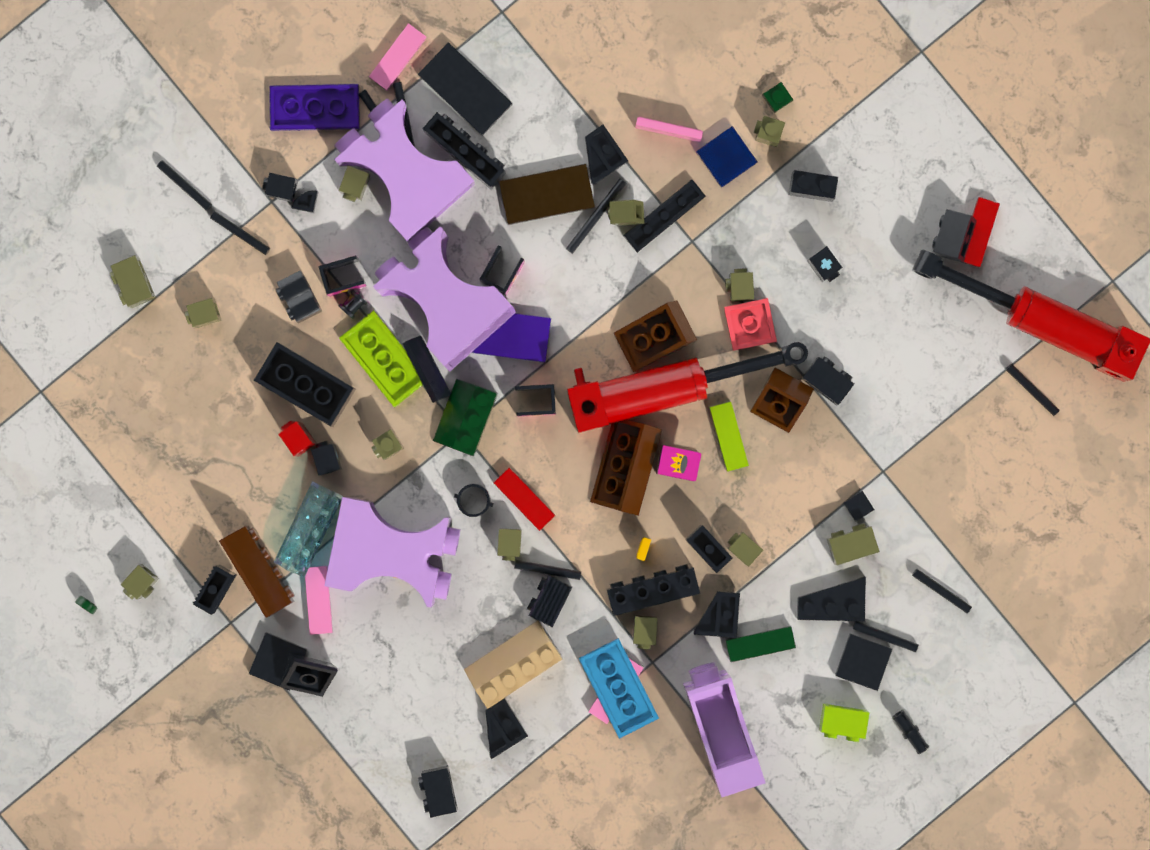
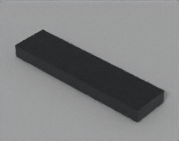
[623,180,706,253]

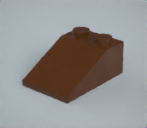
[614,300,697,372]

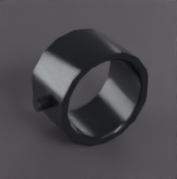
[454,484,494,517]

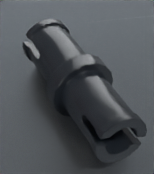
[892,710,929,754]

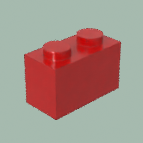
[278,420,317,457]

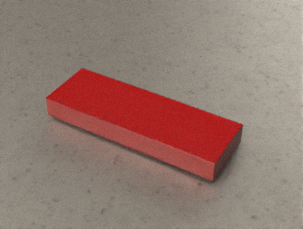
[964,197,1000,268]
[494,468,556,531]

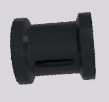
[338,290,368,319]

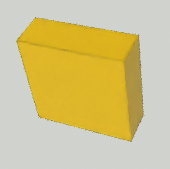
[636,537,651,561]

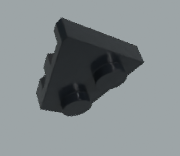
[585,124,628,186]
[693,591,740,638]
[485,698,528,759]

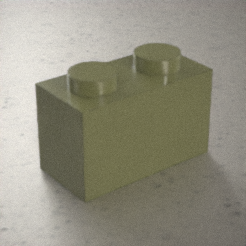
[110,255,156,308]
[827,523,880,565]

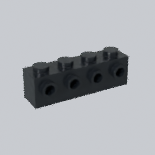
[422,112,506,190]
[607,564,700,616]

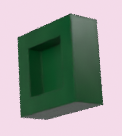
[762,82,793,114]

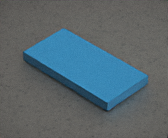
[579,638,659,739]

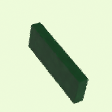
[725,626,796,662]

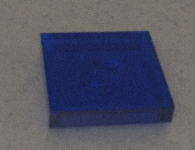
[696,126,758,188]

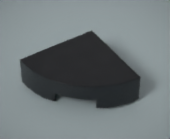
[291,190,318,213]

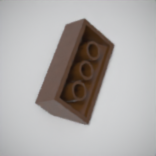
[590,420,662,516]
[219,526,295,618]

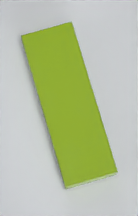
[709,402,749,472]

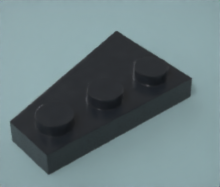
[797,576,866,621]

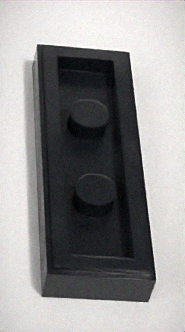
[402,335,452,403]

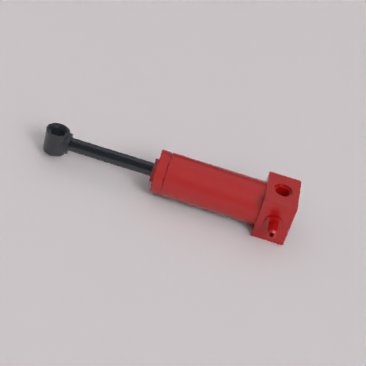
[912,250,1150,382]
[567,342,808,433]

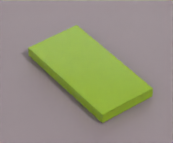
[339,310,423,408]

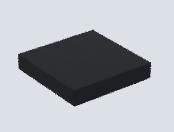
[249,632,307,691]
[835,634,892,691]

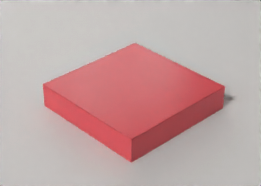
[724,298,777,351]

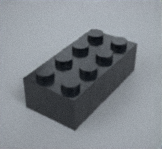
[254,342,356,427]

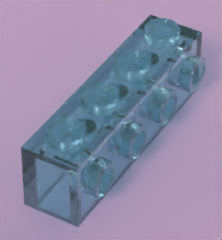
[274,481,343,577]

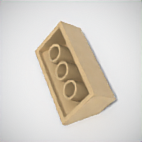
[464,620,563,709]

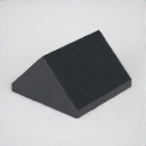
[280,653,338,697]

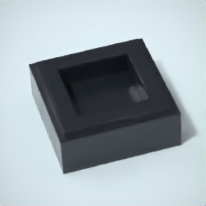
[843,491,875,522]

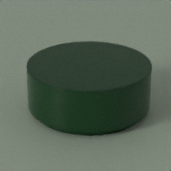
[75,596,98,615]

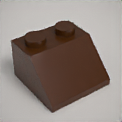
[750,367,814,433]

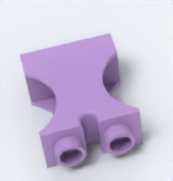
[334,98,475,243]
[373,227,516,371]
[324,497,461,607]
[683,662,765,797]

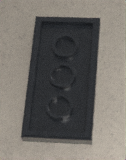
[418,42,513,136]

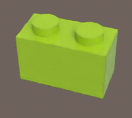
[819,704,870,742]

